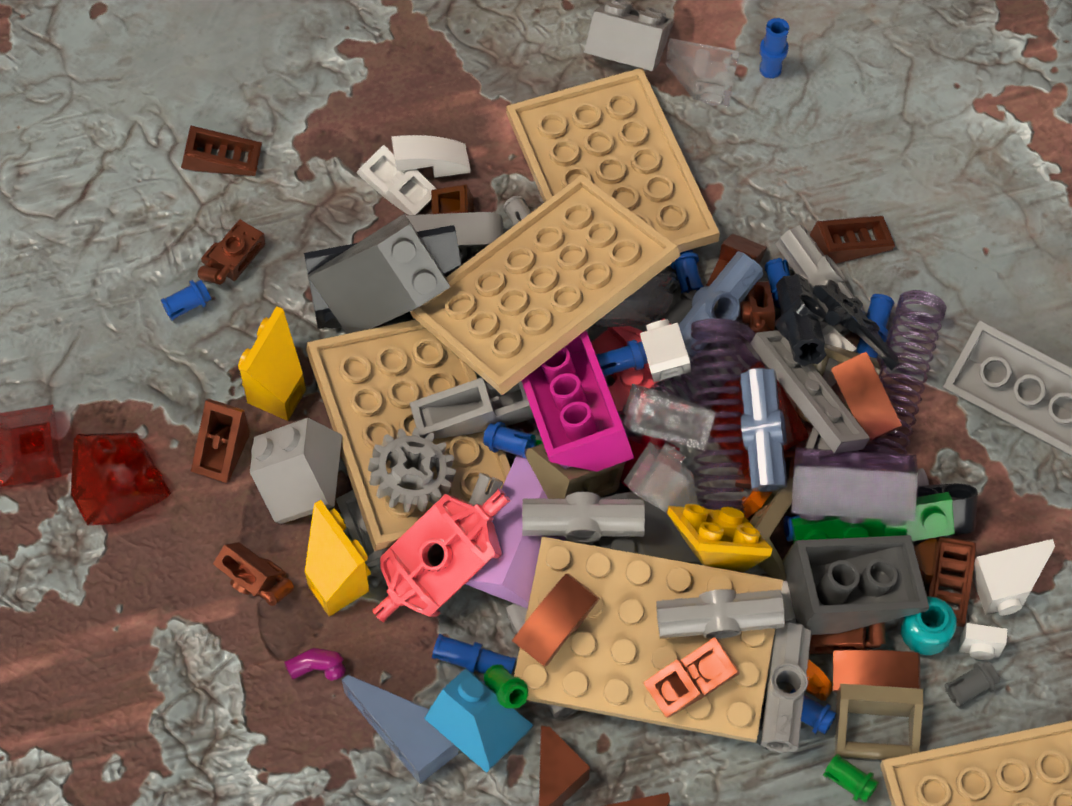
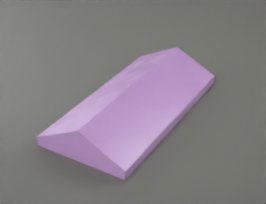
[466,455,571,609]

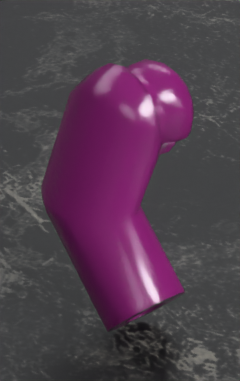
[284,648,346,681]

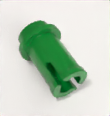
[484,664,528,709]
[823,753,879,803]

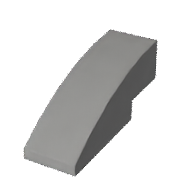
[410,378,534,439]

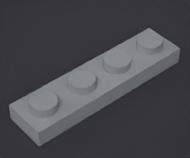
[750,330,870,454]

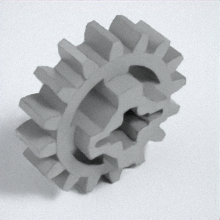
[368,428,456,513]

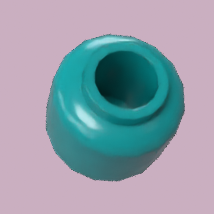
[901,596,957,656]

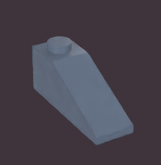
[342,675,458,784]

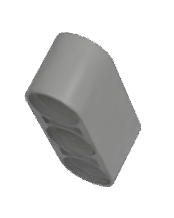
[407,212,504,262]

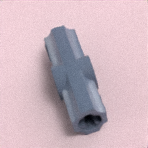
[679,251,764,361]
[740,368,787,492]

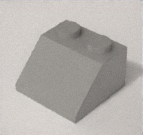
[250,418,342,524]

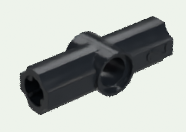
[775,273,827,366]

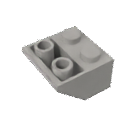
[584,0,674,71]

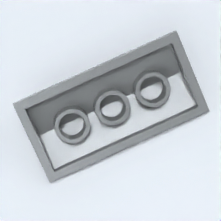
[943,320,1072,456]

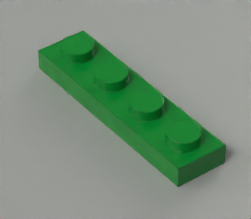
[791,492,955,544]

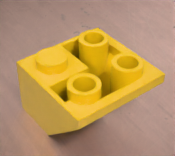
[238,306,306,421]
[305,500,371,617]
[667,504,773,573]

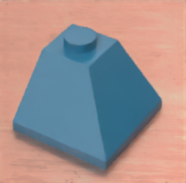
[424,668,534,773]

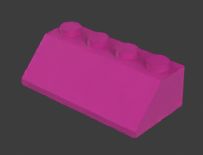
[521,330,634,472]

